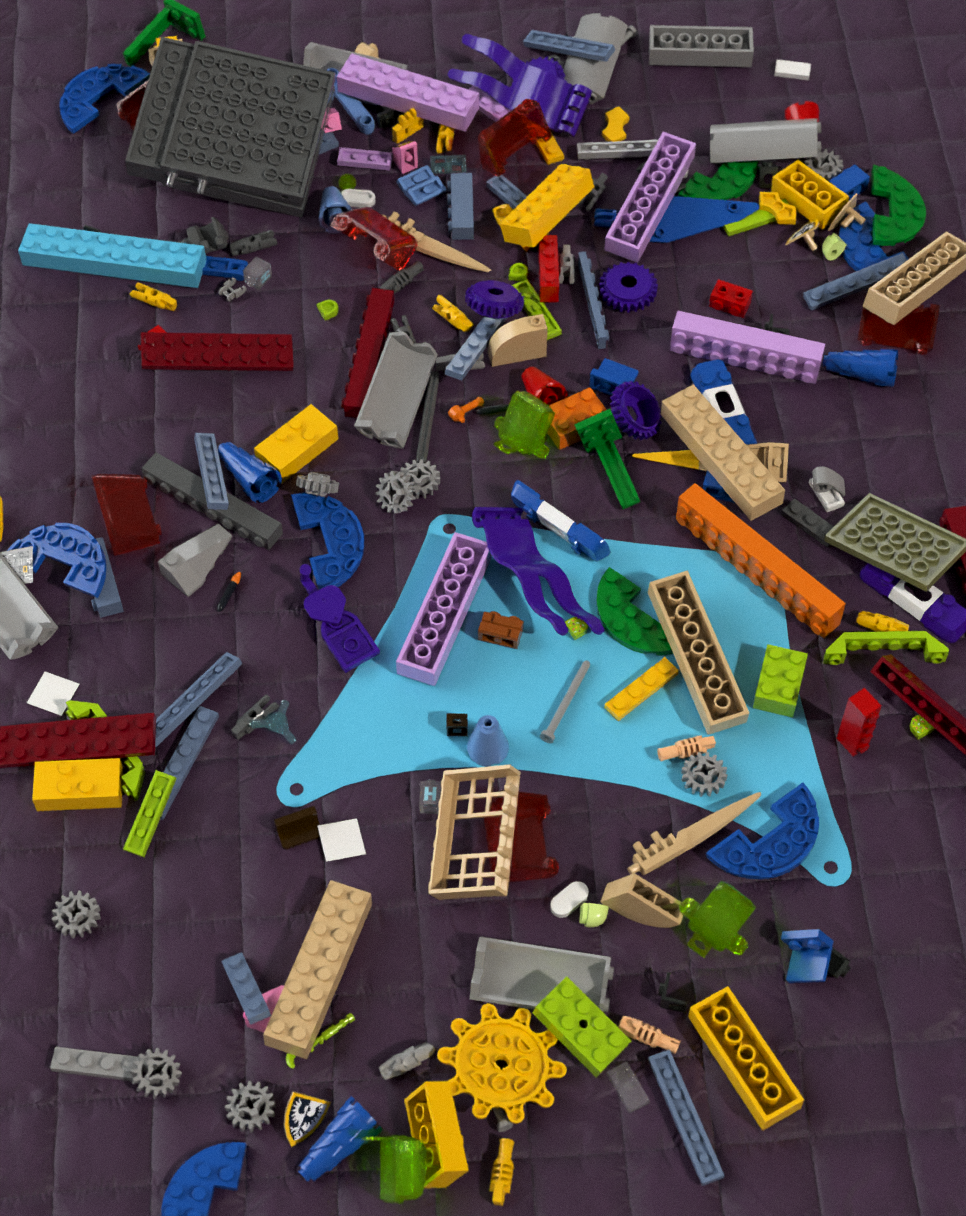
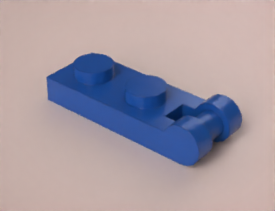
[202,256,248,281]

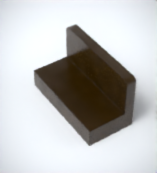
[274,806,320,850]

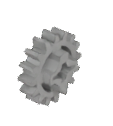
[805,149,843,181]
[400,459,440,499]
[375,471,417,513]
[296,472,339,496]
[681,752,727,797]
[52,891,101,939]
[131,1048,182,1099]
[225,1081,276,1133]

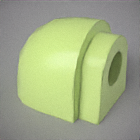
[822,233,847,261]
[579,903,609,927]

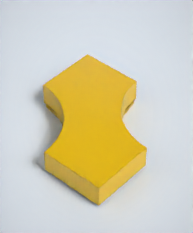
[602,106,629,142]
[759,192,796,225]

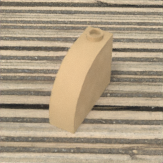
[488,314,547,367]
[600,873,687,928]

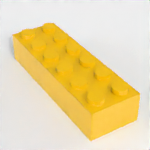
[500,164,594,248]
[688,986,804,1131]

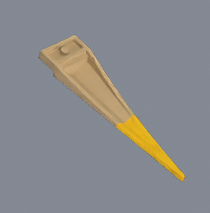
[632,442,789,483]

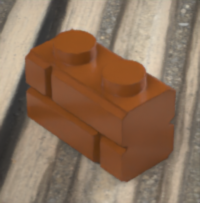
[478,611,524,649]

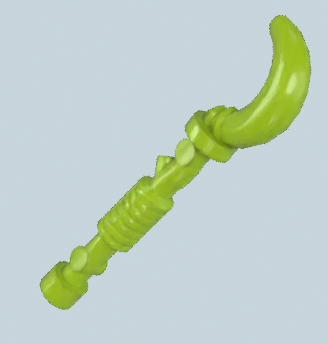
[286,1013,355,1069]

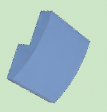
[397,165,447,206]

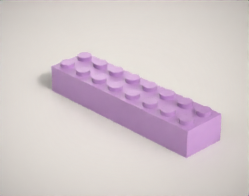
[337,53,479,132]
[605,132,696,263]
[670,311,825,384]
[396,532,492,686]

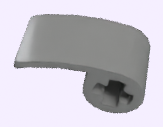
[812,467,846,497]

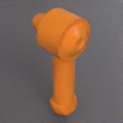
[448,397,484,423]

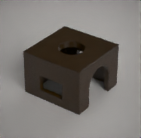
[446,713,468,736]

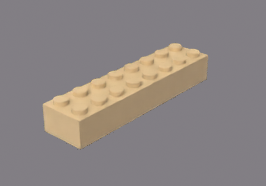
[863,232,966,325]
[661,384,785,521]
[648,570,750,735]
[263,880,372,1059]

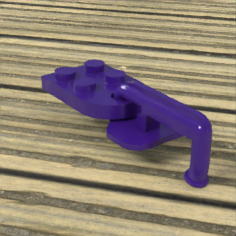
[299,564,380,673]

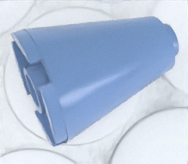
[318,186,354,234]
[467,715,509,767]

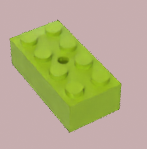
[532,976,631,1078]

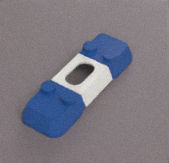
[691,359,757,445]
[511,480,611,562]

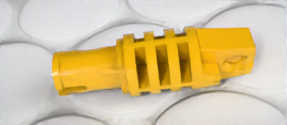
[489,1138,514,1206]

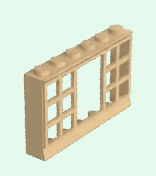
[428,765,521,900]

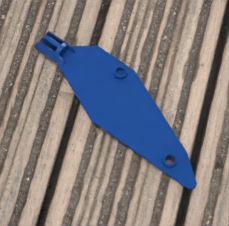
[594,196,759,243]

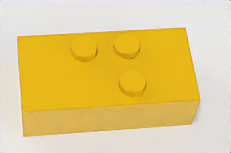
[771,160,849,230]
[254,404,338,484]
[32,758,123,811]
[404,1081,469,1188]

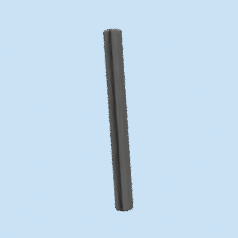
[416,371,440,464]

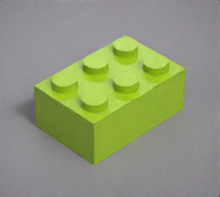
[753,644,808,718]

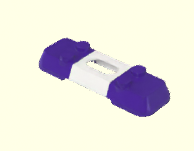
[860,563,966,643]

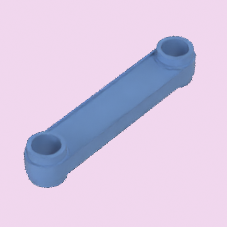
[326,68,375,134]

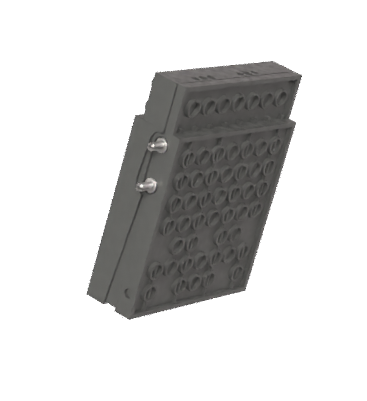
[125,37,335,218]

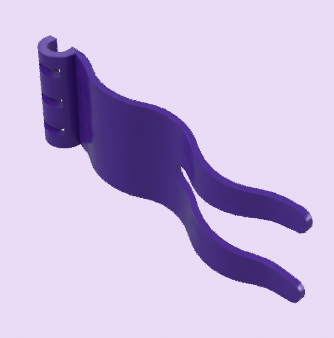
[448,34,592,137]
[472,507,604,636]

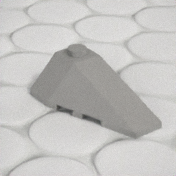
[158,524,232,597]

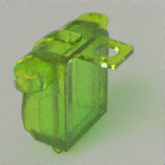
[494,390,555,459]
[679,881,756,957]
[362,1135,427,1204]

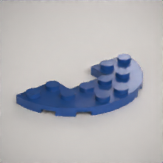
[59,64,150,134]
[839,202,909,271]
[291,493,365,590]
[7,523,106,598]
[706,782,819,879]
[161,1142,247,1216]

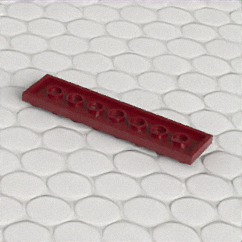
[141,332,294,371]
[0,713,156,768]

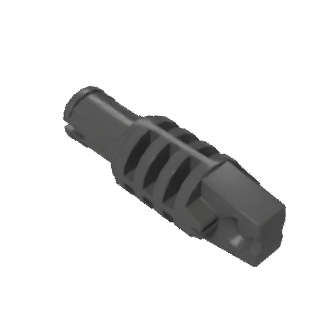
[380,261,424,294]

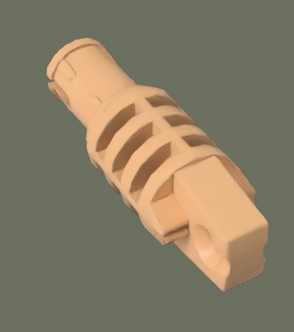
[657,735,716,761]
[618,1016,681,1054]

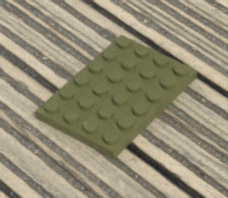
[824,493,966,592]

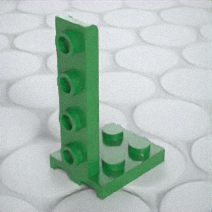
[123,0,205,66]
[574,409,641,510]

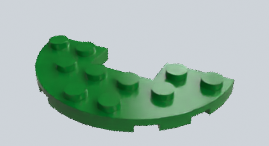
[678,160,758,200]
[871,165,926,246]
[596,567,673,655]

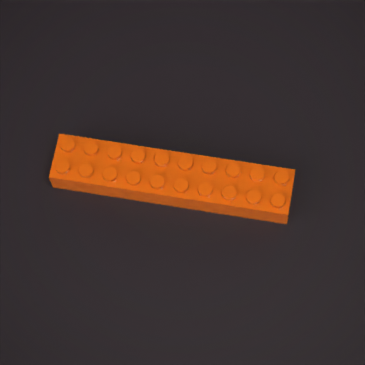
[676,483,846,639]

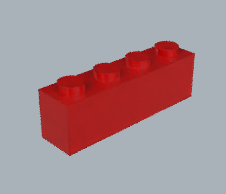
[538,235,559,302]
[837,687,881,756]

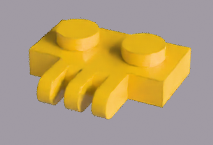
[392,108,424,144]

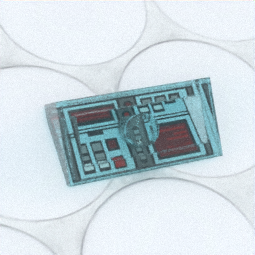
[430,155,466,174]

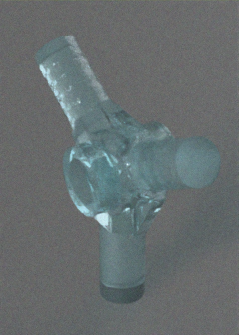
[251,700,297,745]

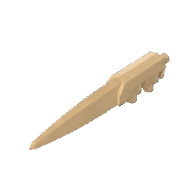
[370,212,491,272]
[627,792,761,875]

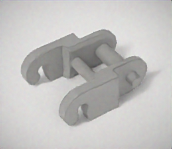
[219,277,246,301]

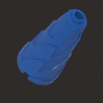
[823,349,898,387]
[218,442,282,503]
[298,1096,383,1182]

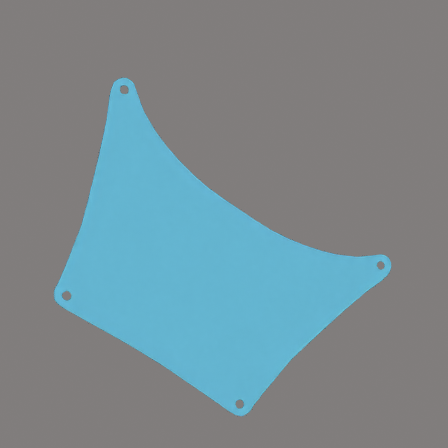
[276,514,852,887]

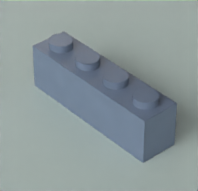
[447,173,474,240]
[91,537,124,618]

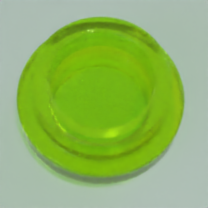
[339,174,356,190]

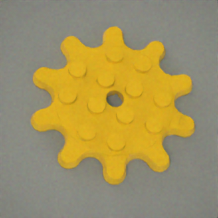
[437,1004,567,1124]

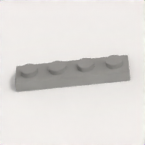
[50,1047,144,1081]

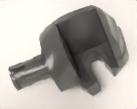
[178,217,229,253]

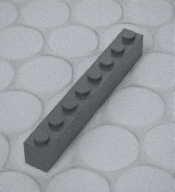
[142,452,283,550]

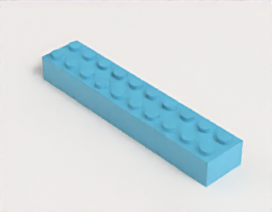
[18,223,206,288]

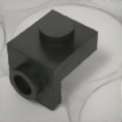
[376,104,394,129]
[828,947,851,979]

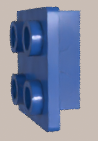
[589,358,638,396]
[781,929,834,983]

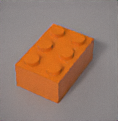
[540,387,607,450]

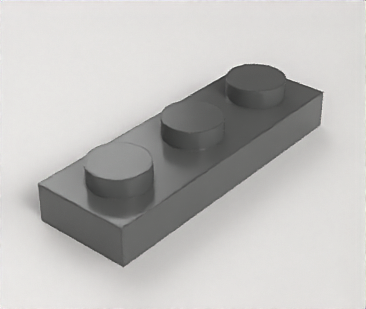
[782,499,834,548]

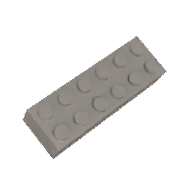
[649,25,754,67]

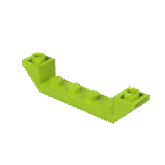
[823,631,949,665]
[66,700,145,801]

